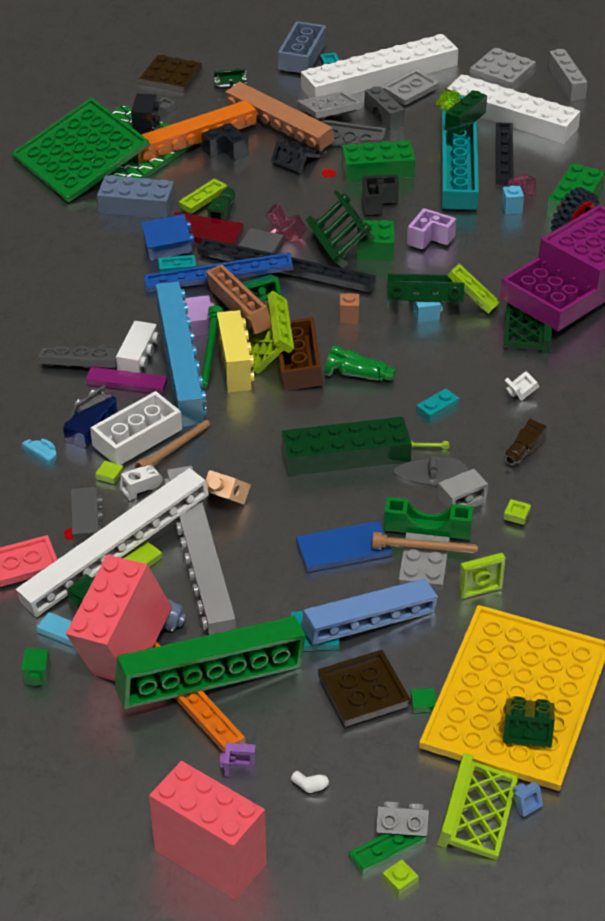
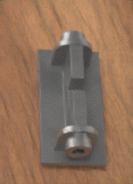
[71,385,112,421]

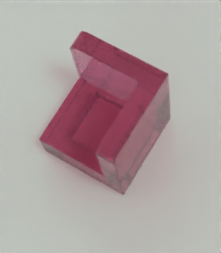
[508,174,536,196]

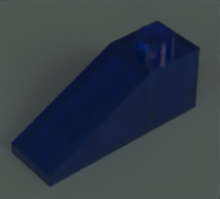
[63,396,117,449]

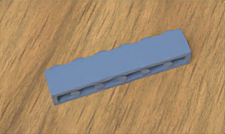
[301,579,438,645]

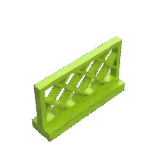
[248,290,294,374]
[436,753,518,861]

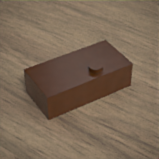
[279,317,324,391]

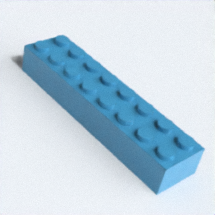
[156,282,207,427]

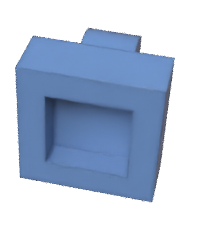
[513,782,543,817]

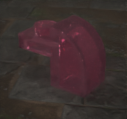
[265,203,307,242]

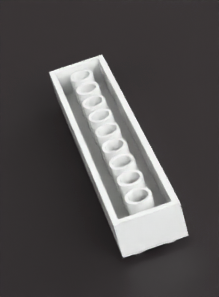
[301,34,458,98]

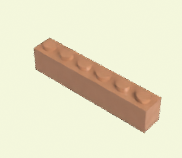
[205,264,272,334]

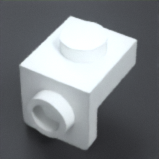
[504,371,540,401]

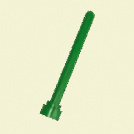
[202,305,224,388]

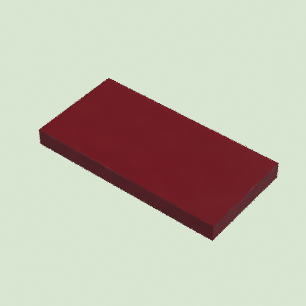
[174,212,244,245]

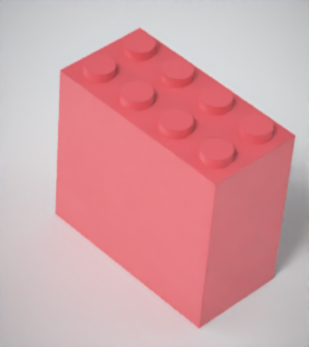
[66,554,172,681]
[149,761,267,900]

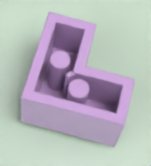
[407,208,456,250]

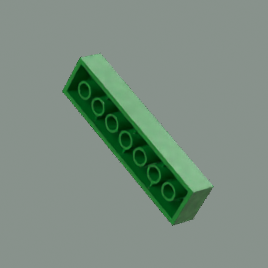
[115,616,306,709]

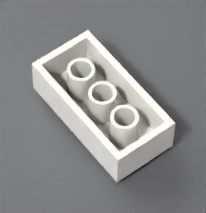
[90,391,182,465]

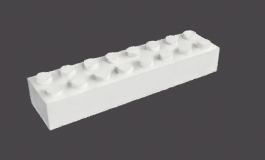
[446,74,580,144]

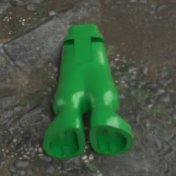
[324,345,396,382]

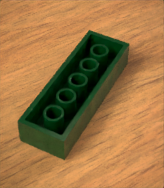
[282,417,412,477]

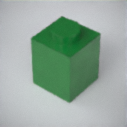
[21,648,51,686]

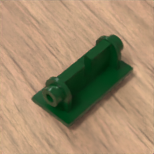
[214,68,247,87]

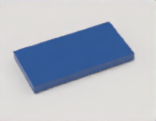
[296,521,392,572]

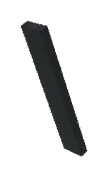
[496,122,514,185]

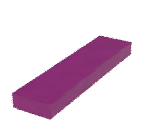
[86,367,168,394]

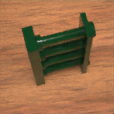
[306,190,375,268]
[387,273,465,302]

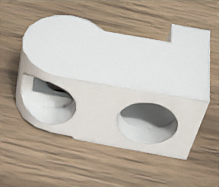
[120,465,163,501]

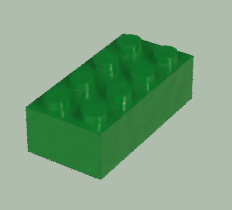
[342,140,415,182]
[546,163,605,219]

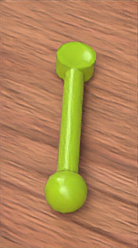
[411,441,450,450]

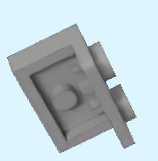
[377,801,429,836]

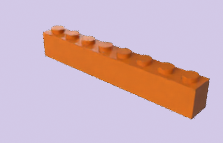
[133,100,256,163]

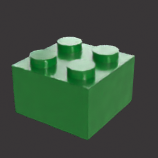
[357,220,394,260]

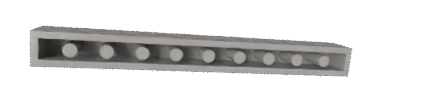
[164,466,236,635]

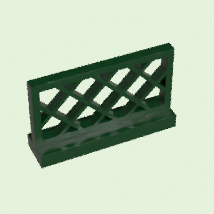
[503,303,552,353]

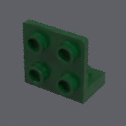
[503,696,555,748]

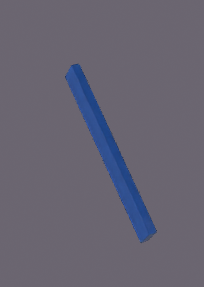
[144,253,293,293]

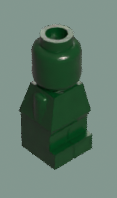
[207,187,236,220]

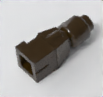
[505,419,547,465]

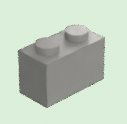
[437,469,488,509]

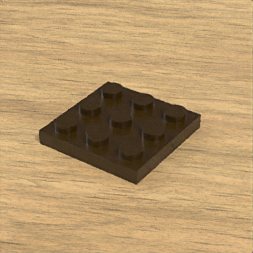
[139,55,202,93]
[318,650,411,727]

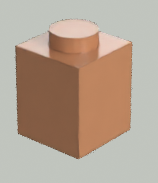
[340,293,359,324]

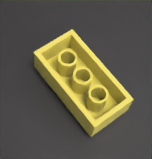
[217,310,255,393]

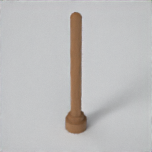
[134,420,210,469]
[372,532,479,553]

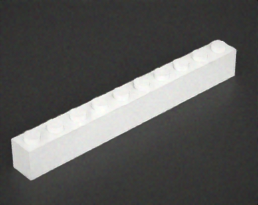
[16,468,209,617]

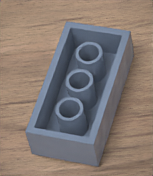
[278,21,326,74]
[97,175,175,218]

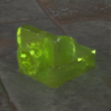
[435,88,461,111]

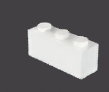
[116,321,160,373]

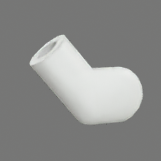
[291,771,329,793]

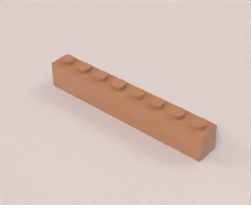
[226,81,335,152]

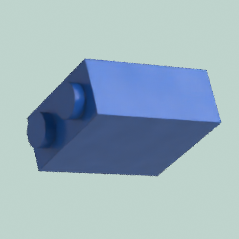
[141,214,195,261]

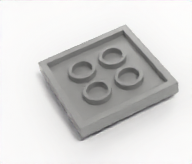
[470,48,536,88]
[298,91,363,120]

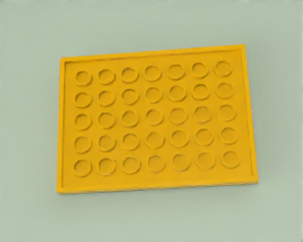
[419,605,605,791]

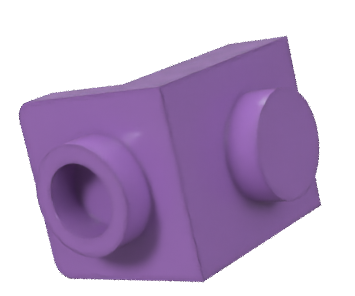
[220,743,256,777]

